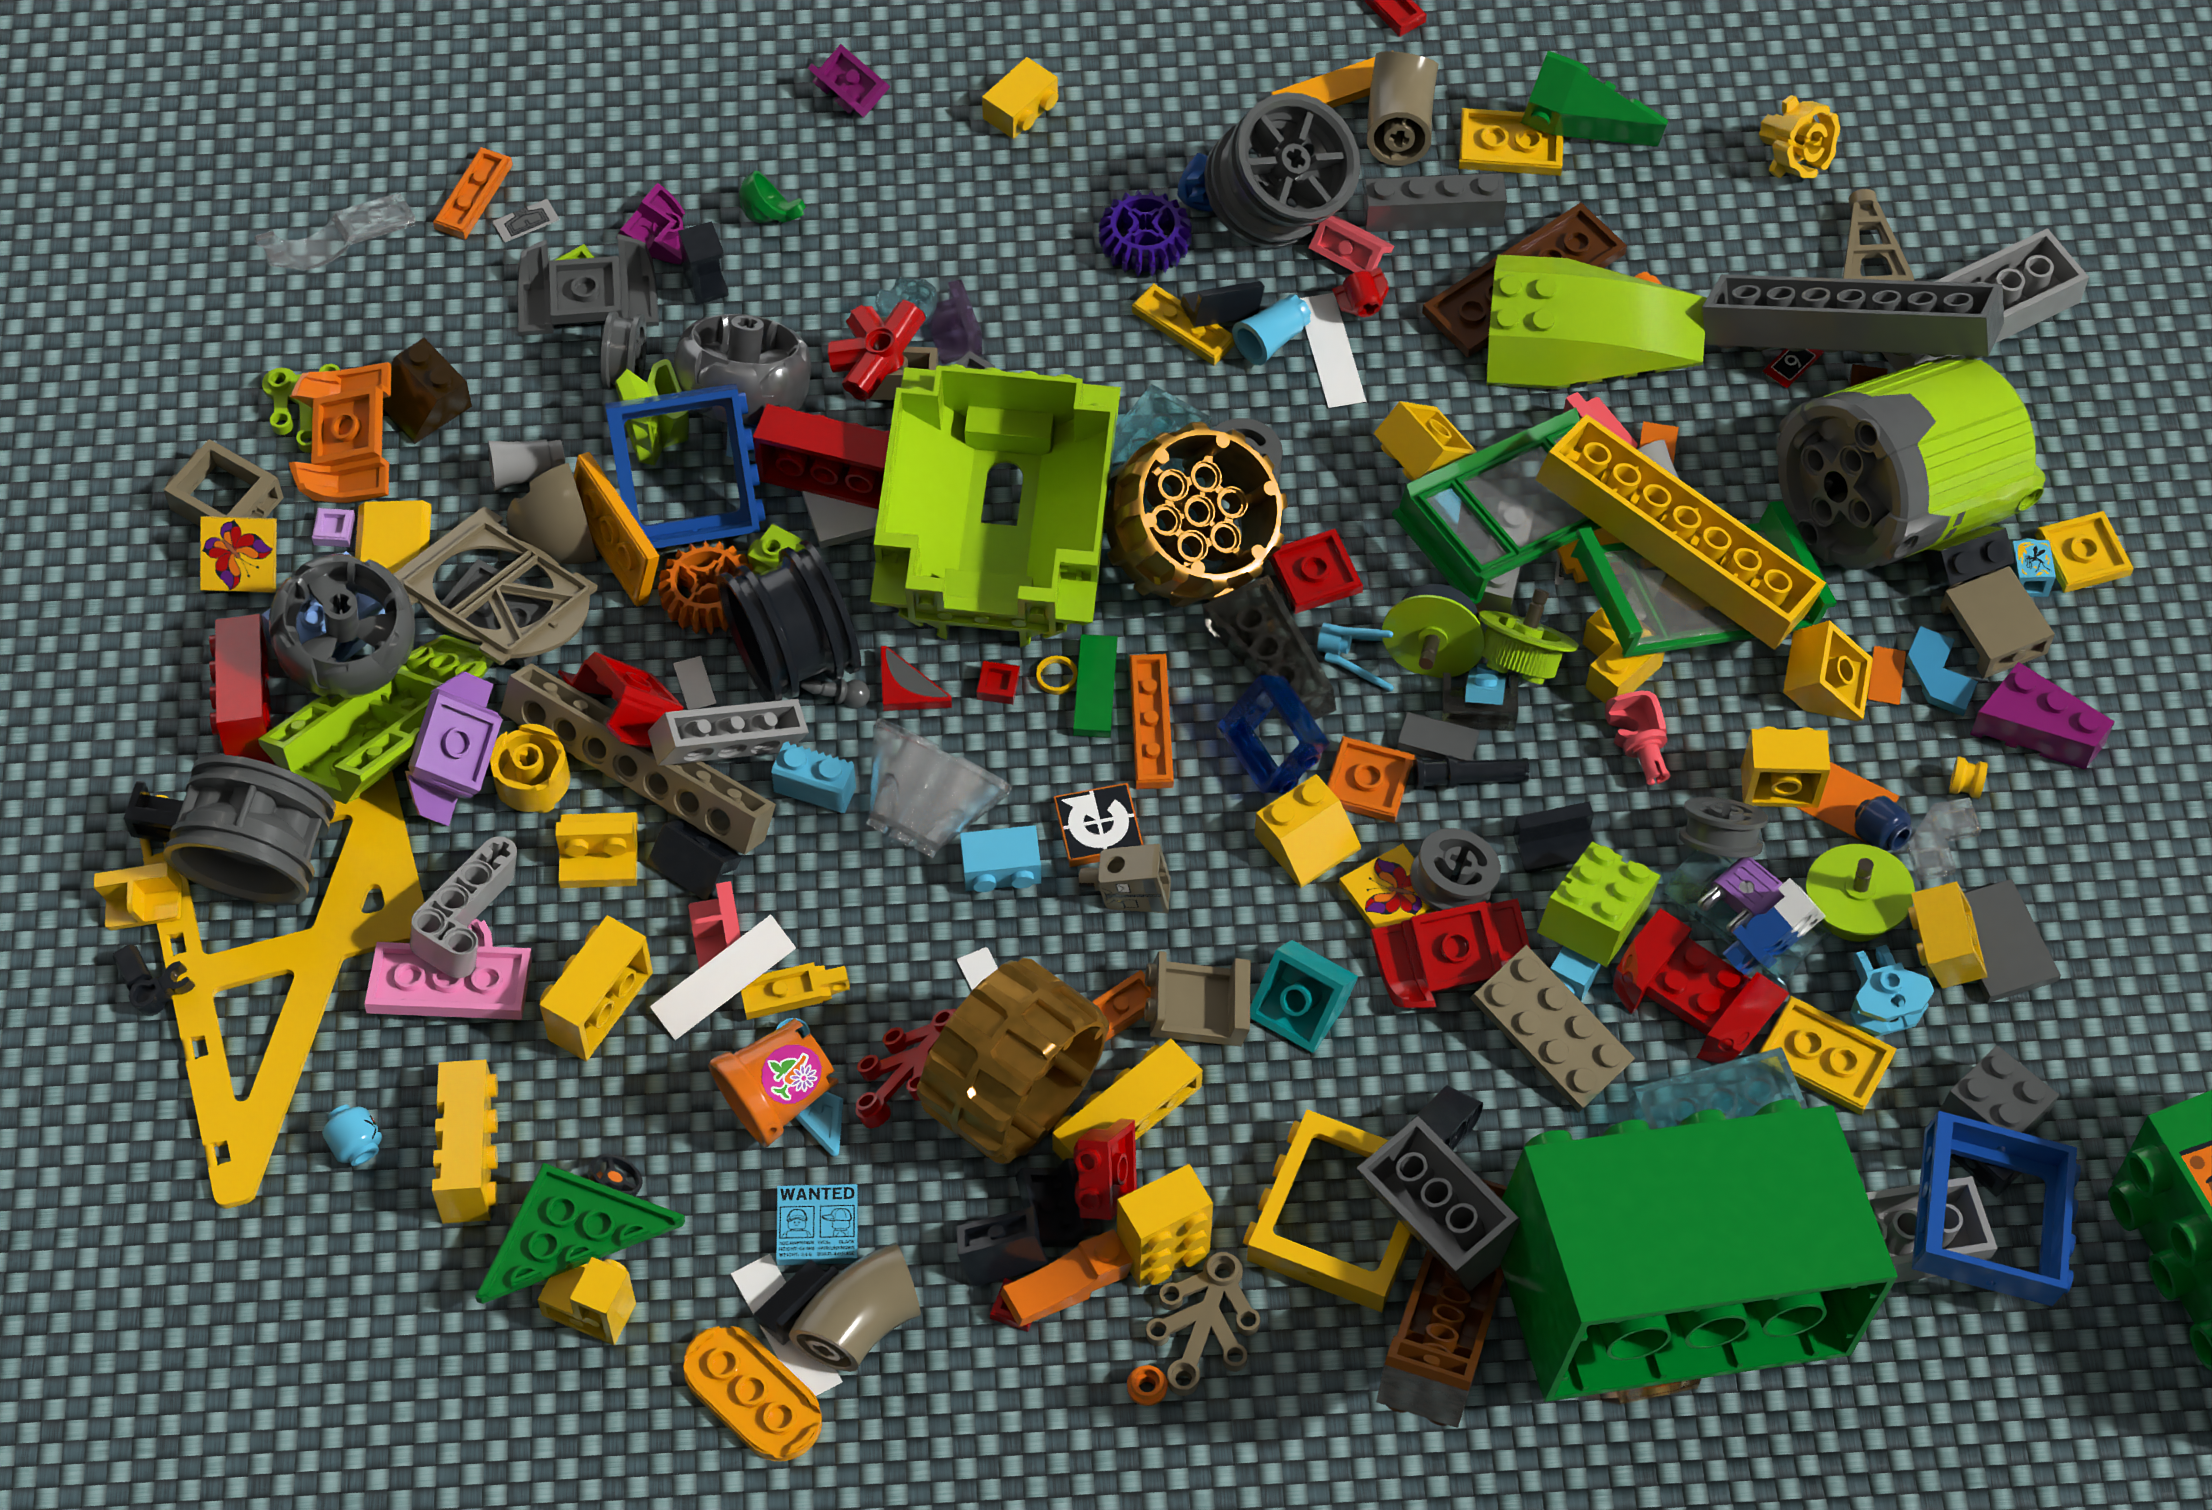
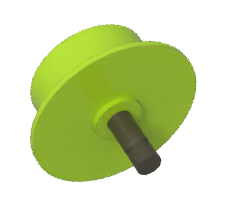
[1806,844,1915,942]

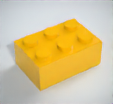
[539,915,653,1062]
[1117,1164,1213,1288]

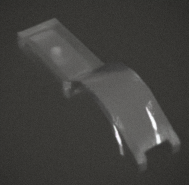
[255,192,415,270]

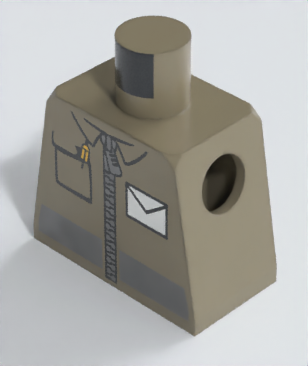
[1079,844,1171,913]

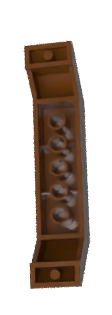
[1376,1178,1507,1428]

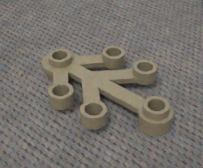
[1146,1252,1260,1396]

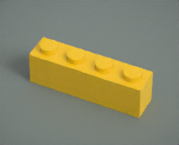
[1052,1038,1203,1172]

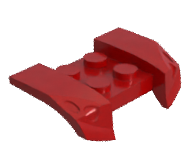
[1370,898,1531,1008]
[1613,908,1790,1064]

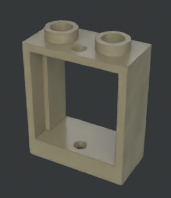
[163,439,284,526]

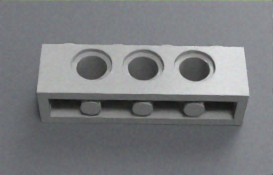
[647,699,809,766]

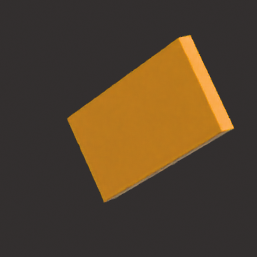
[573,452,660,607]

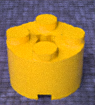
[490,724,570,813]

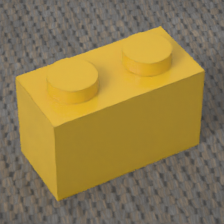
[982,57,1059,139]

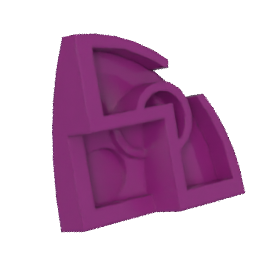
[616,183,685,265]

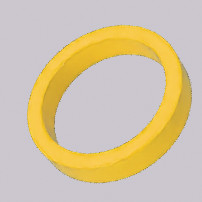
[1036,655,1078,695]

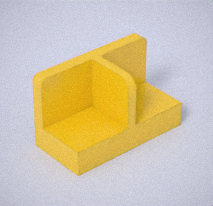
[94,862,182,931]

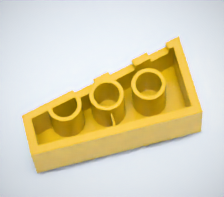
[432,1059,498,1224]

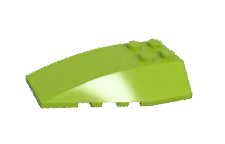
[1487,255,1707,389]
[258,634,494,804]

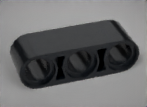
[1411,1085,1483,1151]

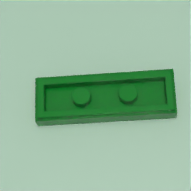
[1073,634,1118,738]

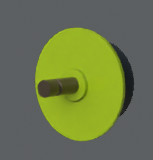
[1382,584,1485,678]

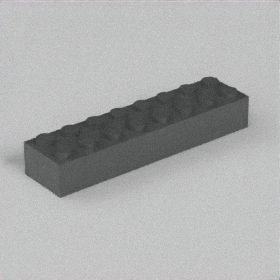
[1702,274,2004,359]

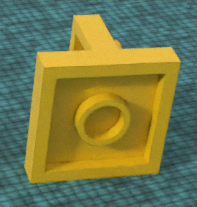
[555,812,638,888]

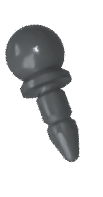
[800,678,870,709]

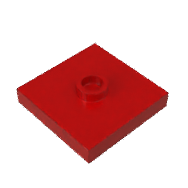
[1268,529,1363,614]

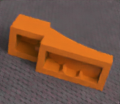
[1000,1229,1133,1327]

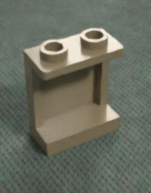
[1940,566,2055,679]
[1144,951,1251,1047]

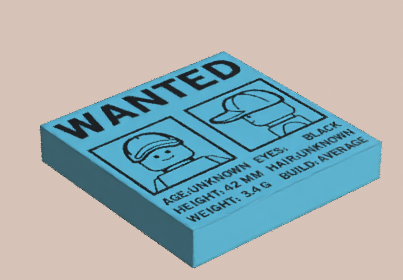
[776,1184,858,1265]

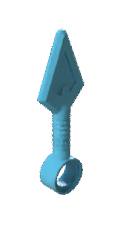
[776,1018,843,1157]

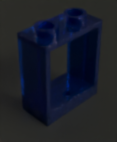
[1217,675,1330,794]

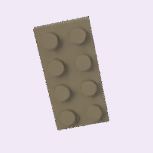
[1470,945,1635,1112]

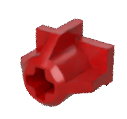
[1332,267,1389,317]

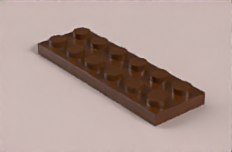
[1422,202,1627,358]

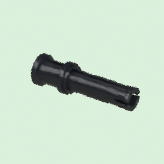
[1413,755,1529,790]

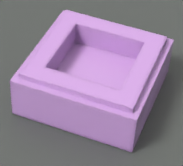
[312,508,356,547]

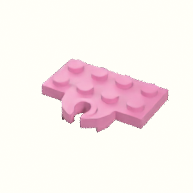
[364,919,532,1020]

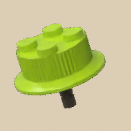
[1478,588,1579,685]

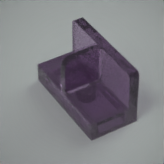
[923,279,983,364]

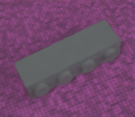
[1363,173,1507,232]

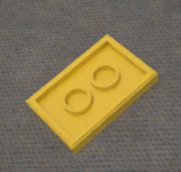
[1458,108,1563,176]
[1755,996,1897,1116]

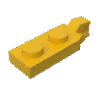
[741,962,850,1020]

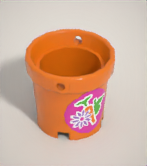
[708,1018,839,1147]

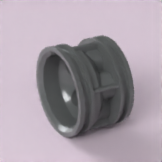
[163,755,336,906]

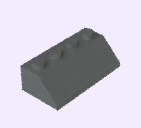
[1357,1116,1520,1293]

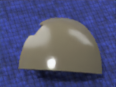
[506,463,597,564]

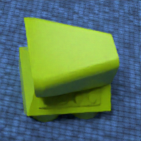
[615,359,689,466]

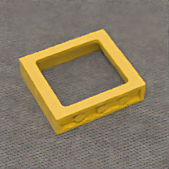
[1243,1109,1414,1313]

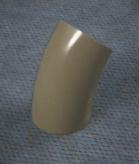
[1367,51,1439,166]
[789,1242,921,1372]

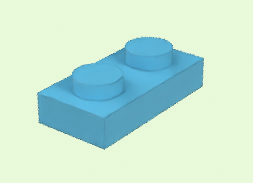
[1465,663,1507,705]

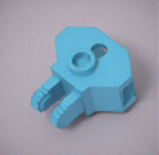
[1849,945,1934,1036]

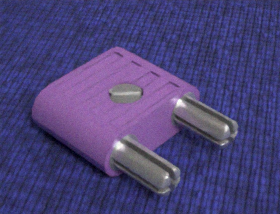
[1698,857,1785,935]

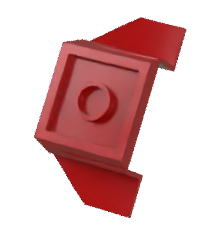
[557,652,684,748]

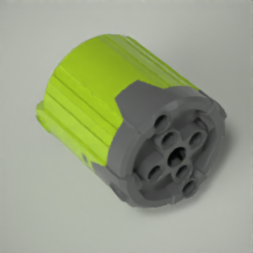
[1776,355,2046,570]

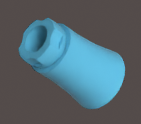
[1232,294,1311,365]

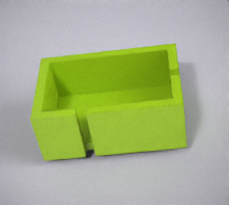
[1537,842,1661,967]

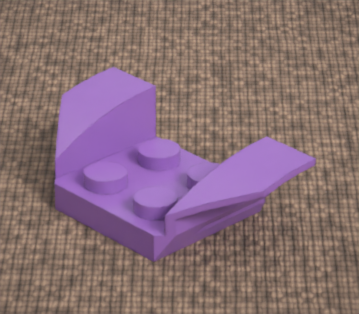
[405,671,503,826]

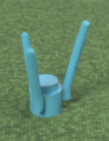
[1317,622,1394,691]

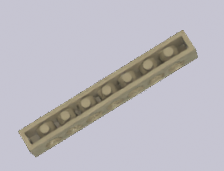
[500,663,776,855]

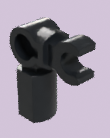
[113,945,195,1016]

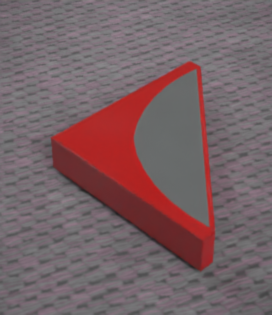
[881,646,952,711]

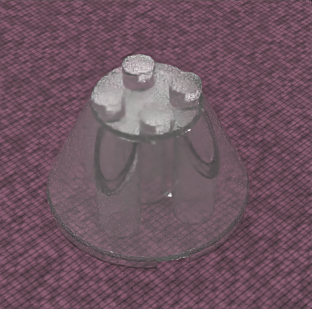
[866,718,1012,859]

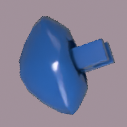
[1177,153,1213,212]

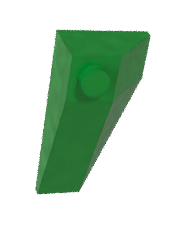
[1521,51,1668,147]

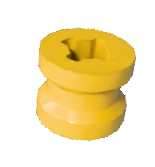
[1949,756,1988,799]

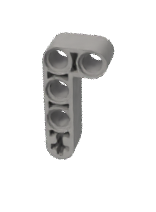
[410,836,517,978]

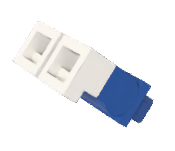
[1723,878,1826,976]

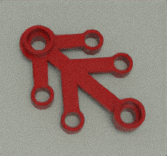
[856,1009,957,1129]

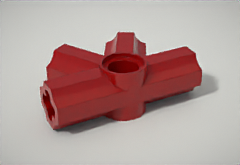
[828,299,926,402]

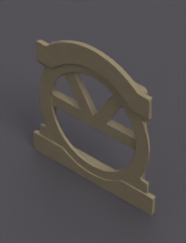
[393,507,598,665]

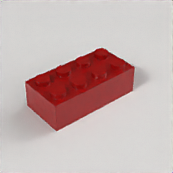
[753,404,890,510]

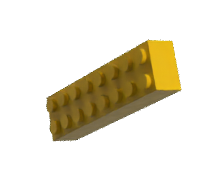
[1535,414,1826,650]

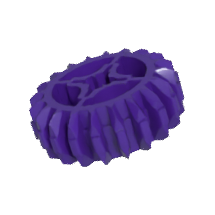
[1099,189,1192,276]

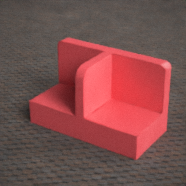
[688,881,741,969]

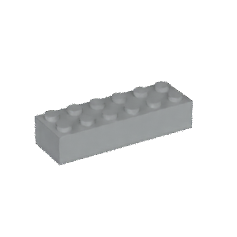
[1881,228,2089,371]

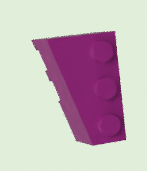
[1970,662,2115,770]

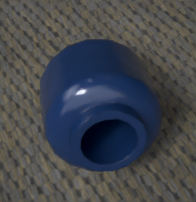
[1854,796,1912,851]

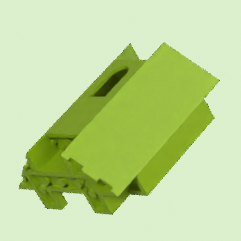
[870,364,1121,647]

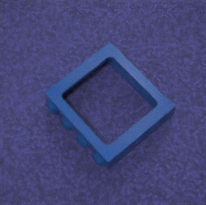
[605,384,766,549]
[1912,1111,2081,1306]

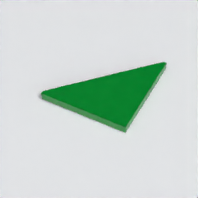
[475,1163,685,1304]

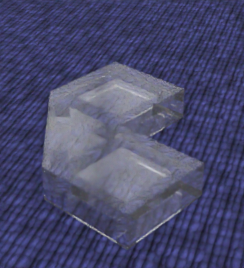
[1907,797,1981,881]

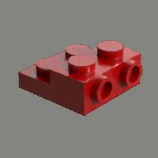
[1073,1119,1137,1220]

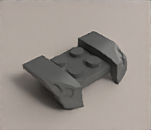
[517,234,659,336]

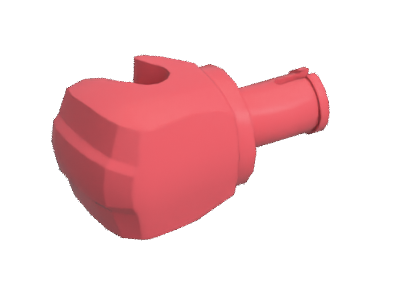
[1605,691,1670,785]

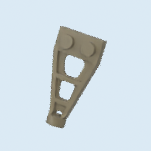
[1842,189,1914,281]

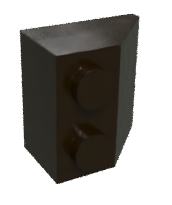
[383,337,472,444]

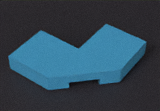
[1906,626,1978,716]

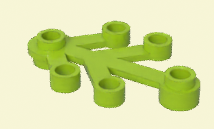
[262,364,340,453]

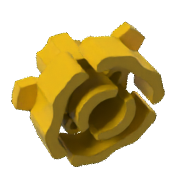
[1759,95,1840,178]

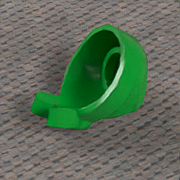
[739,170,806,223]

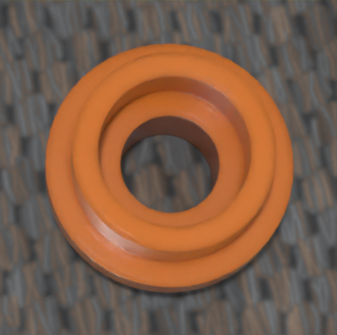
[1127,1365,1168,1406]

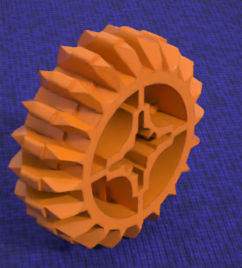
[658,540,754,635]

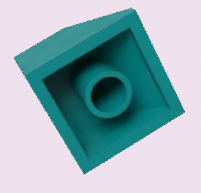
[1250,940,1359,1053]

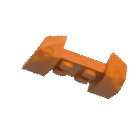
[289,362,391,503]

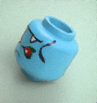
[322,1104,382,1166]

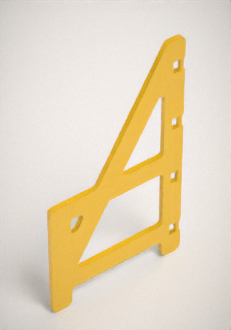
[139,771,425,1209]

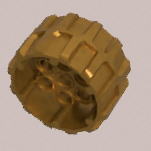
[1104,422,1288,608]
[917,958,1109,1164]

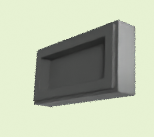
[1397,712,1480,761]

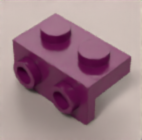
[808,44,890,118]

